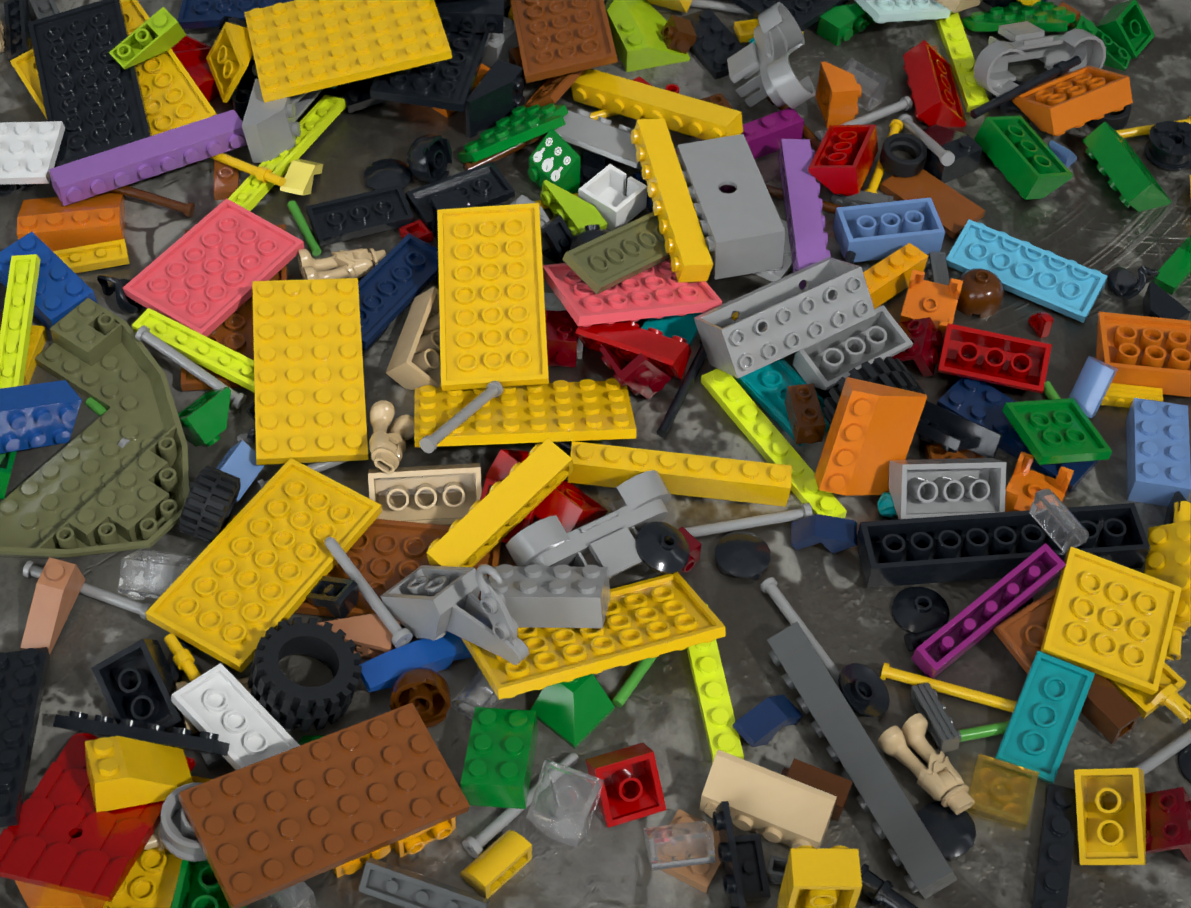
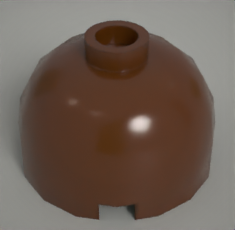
[956,268,1004,318]
[390,667,451,728]

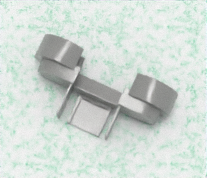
[727,2,815,109]
[974,21,1106,96]
[506,470,671,579]

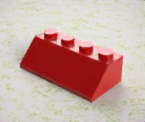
[903,40,967,128]
[808,125,878,196]
[575,320,692,380]
[938,323,1052,394]
[485,449,608,533]

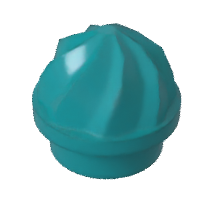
[877,491,897,518]

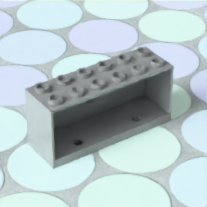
[677,134,786,280]
[694,257,876,378]

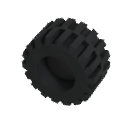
[179,465,241,543]

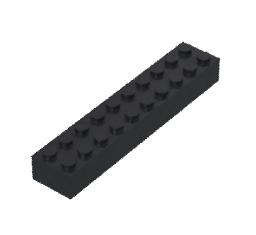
[857,503,1151,588]

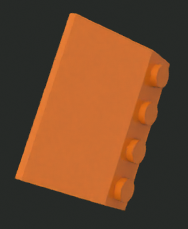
[1012,65,1133,136]
[17,192,125,251]
[1096,312,1191,397]
[814,377,927,496]

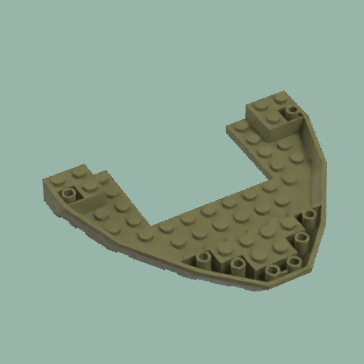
[0,298,190,559]

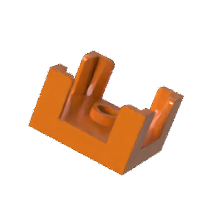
[899,269,963,337]
[1005,451,1074,512]

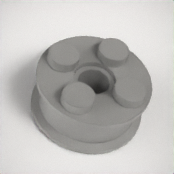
[160,783,207,861]

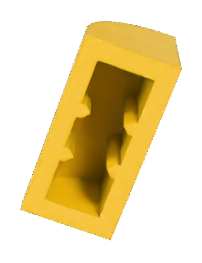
[460,830,532,899]

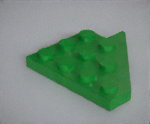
[963,0,1076,32]
[457,103,569,163]

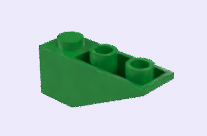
[817,3,875,46]
[1063,15,1131,71]

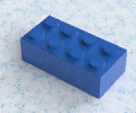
[0,231,97,332]
[0,380,82,453]

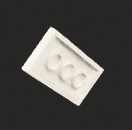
[171,663,300,770]

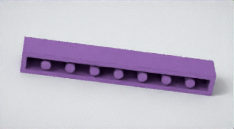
[49,109,247,206]
[778,139,830,289]

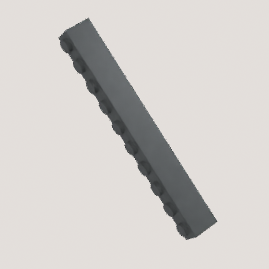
[767,622,958,899]

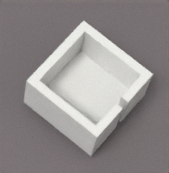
[578,164,647,231]

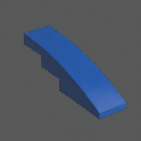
[359,631,472,692]

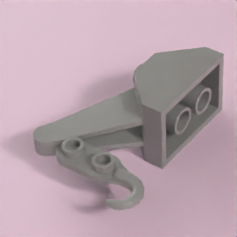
[242,62,323,163]
[380,564,529,665]

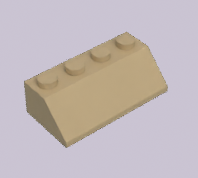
[386,286,441,390]
[368,463,482,525]
[699,750,837,848]

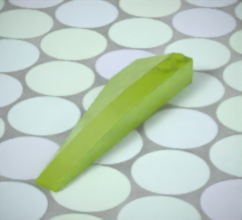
[606,0,690,72]

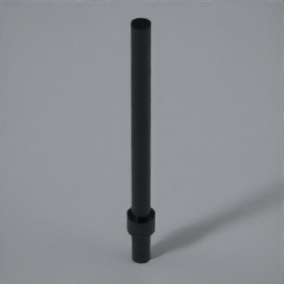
[970,56,1081,119]
[657,340,707,437]

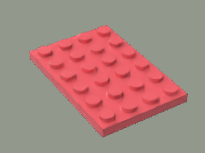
[123,198,304,337]
[543,258,722,327]

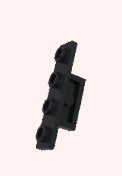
[915,400,1003,458]
[712,801,771,908]

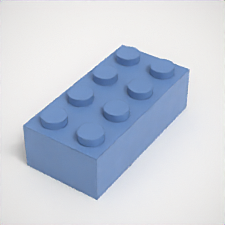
[833,197,945,263]
[1126,398,1191,507]

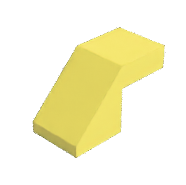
[280,159,323,196]

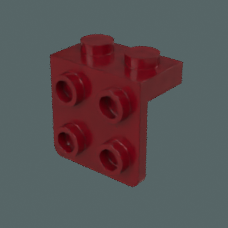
[545,309,579,367]
[892,317,943,377]
[599,345,672,400]
[1145,787,1191,862]

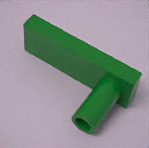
[1150,236,1191,295]

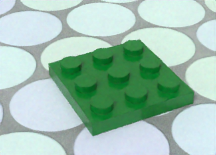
[1002,398,1112,465]

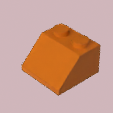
[815,61,862,128]

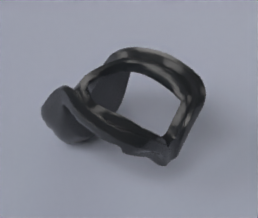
[1107,266,1160,300]
[97,275,142,314]

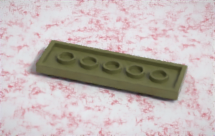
[562,212,670,294]

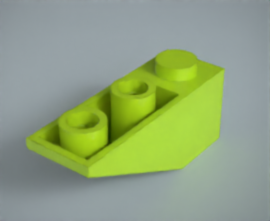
[109,7,186,70]
[540,180,608,236]

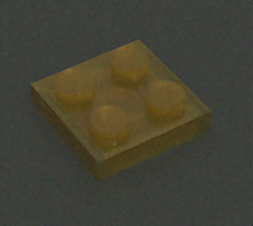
[965,754,1039,831]

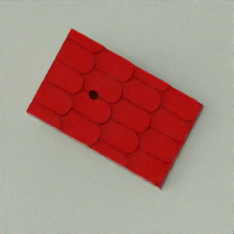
[0,733,196,908]

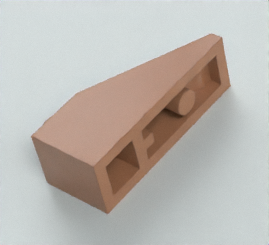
[20,557,86,654]
[316,614,401,660]

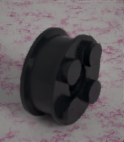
[1144,121,1191,171]

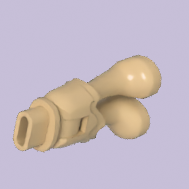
[297,248,386,280]
[369,400,414,474]
[877,713,975,815]

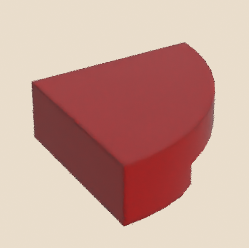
[1028,312,1054,338]

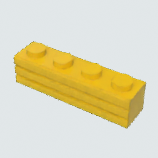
[23,325,47,386]
[1101,383,1163,408]

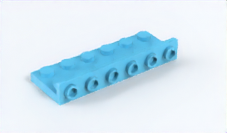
[946,219,1107,323]

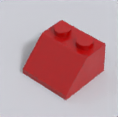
[585,742,667,828]

